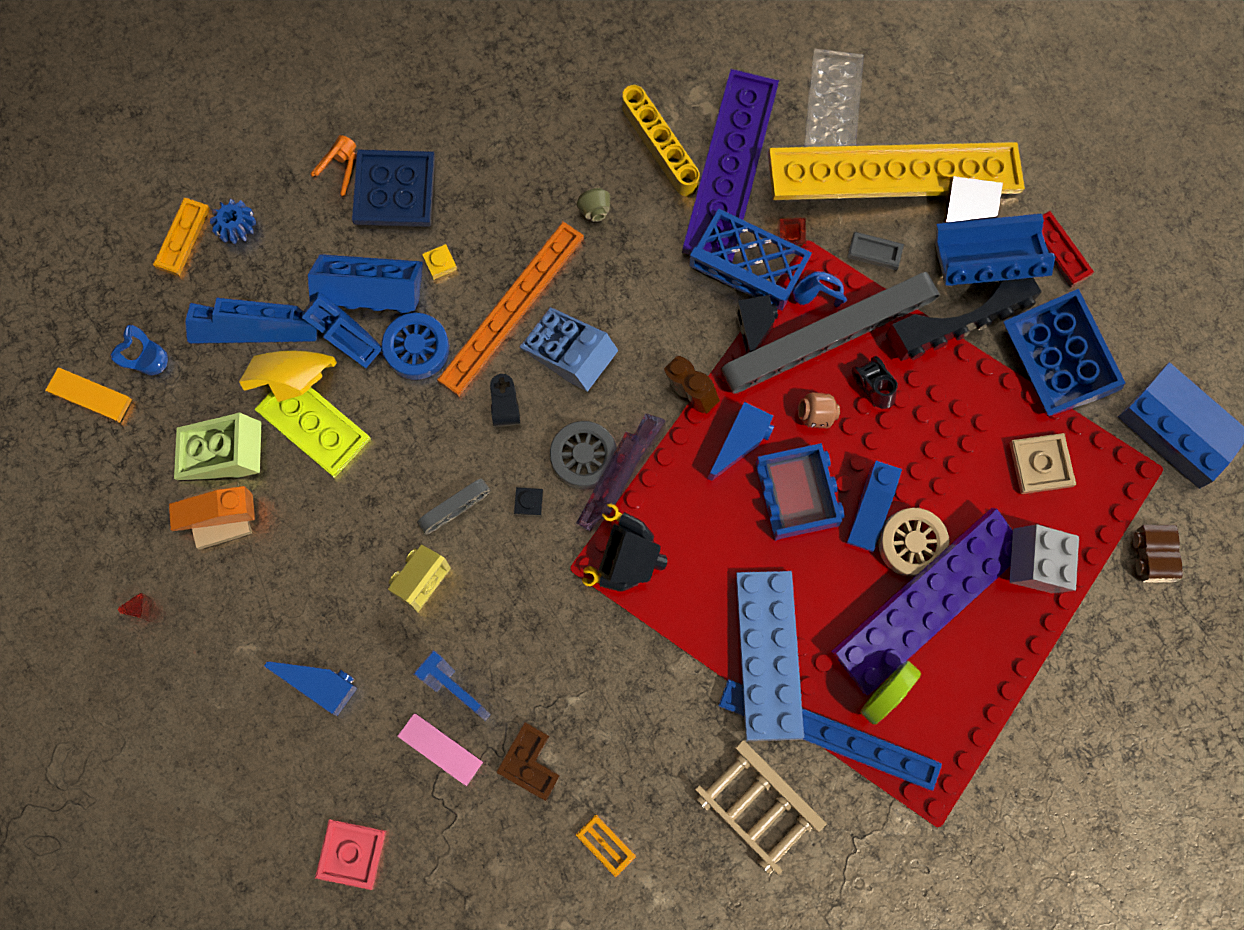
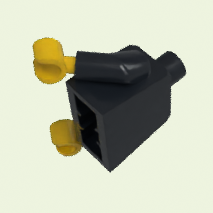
[582,503,667,592]

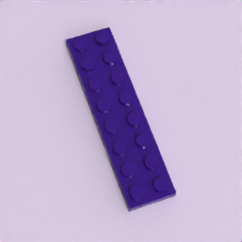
[682,69,779,263]
[831,508,1013,695]

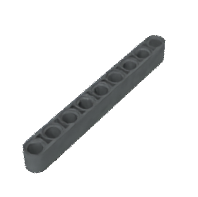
[720,272,940,394]

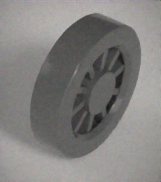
[550,421,617,489]

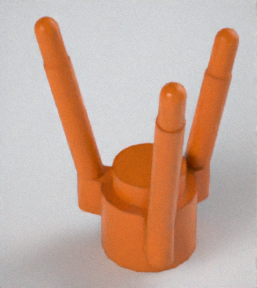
[310,135,357,196]

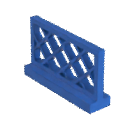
[689,208,812,311]
[414,651,491,721]

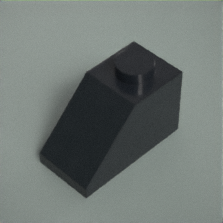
[736,295,778,354]

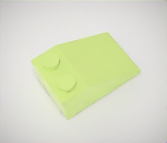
[174,413,261,480]

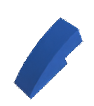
[302,292,382,368]

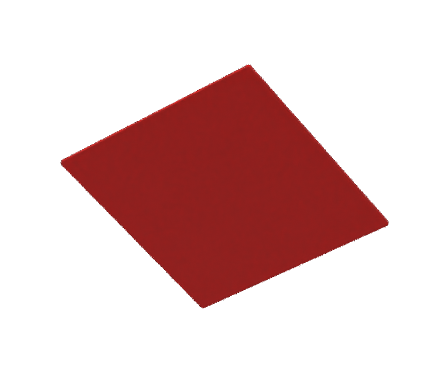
[570,240,1163,827]

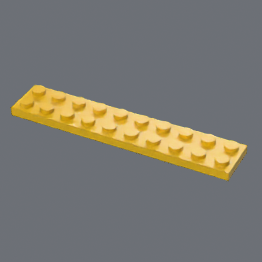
[768,142,1025,200]

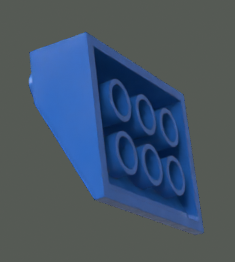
[1003,289,1125,417]
[1118,362,1244,489]

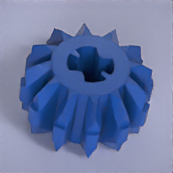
[210,198,256,245]

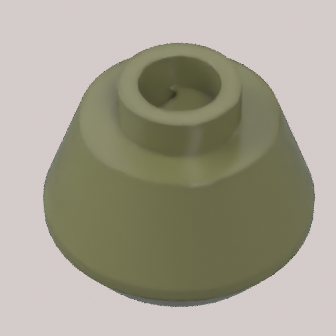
[576,188,610,222]

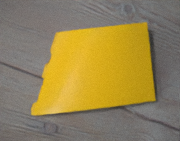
[239,351,337,402]

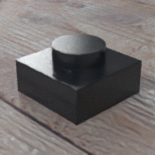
[514,487,544,518]

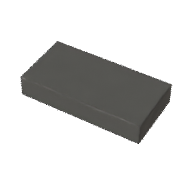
[847,231,904,271]

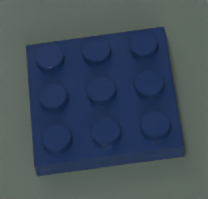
[352,149,435,227]

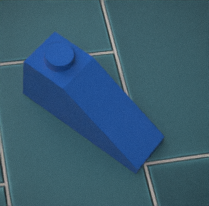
[707,402,774,481]
[847,461,902,552]
[264,661,358,716]

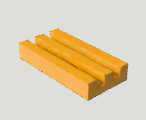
[576,815,636,877]

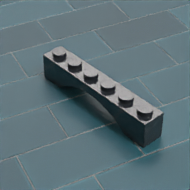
[886,278,1042,361]

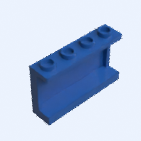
[935,213,1055,286]

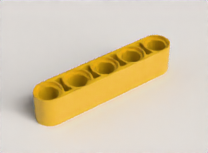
[622,85,699,196]

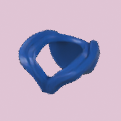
[793,271,847,308]
[110,325,168,376]

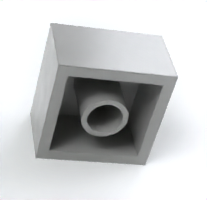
[1010,524,1079,593]

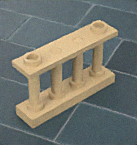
[694,740,827,875]

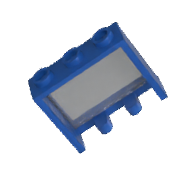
[755,443,844,541]

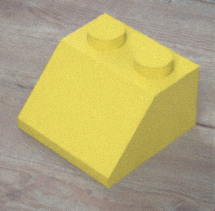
[388,544,451,612]

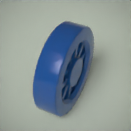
[382,313,449,380]

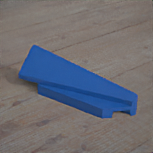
[185,298,317,343]

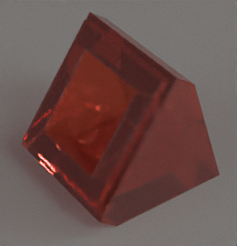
[777,218,806,245]
[118,593,153,622]

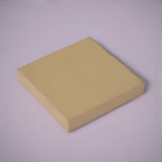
[1009,433,1076,494]
[184,481,252,550]

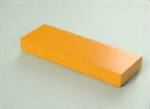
[153,197,210,277]
[45,367,132,423]

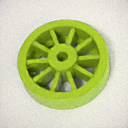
[860,661,921,725]

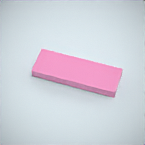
[398,713,484,786]

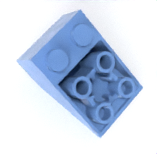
[520,307,618,392]

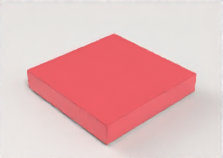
[315,820,387,890]

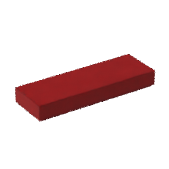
[1042,211,1094,287]

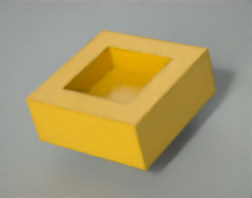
[422,244,457,280]

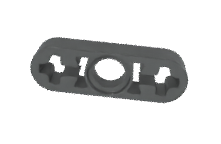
[417,479,491,535]

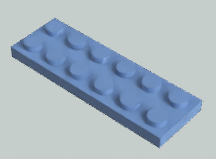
[736,571,804,741]

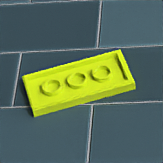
[254,387,371,478]

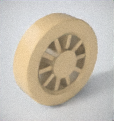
[878,508,949,578]

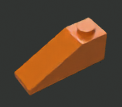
[169,486,255,531]

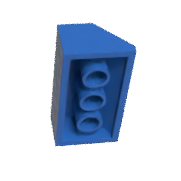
[308,254,423,313]

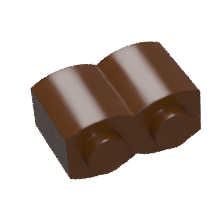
[664,356,720,414]
[1133,525,1183,582]

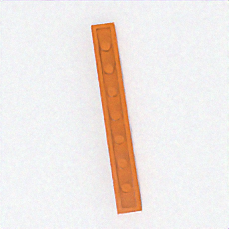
[437,221,584,397]

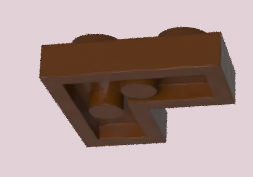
[496,722,560,801]

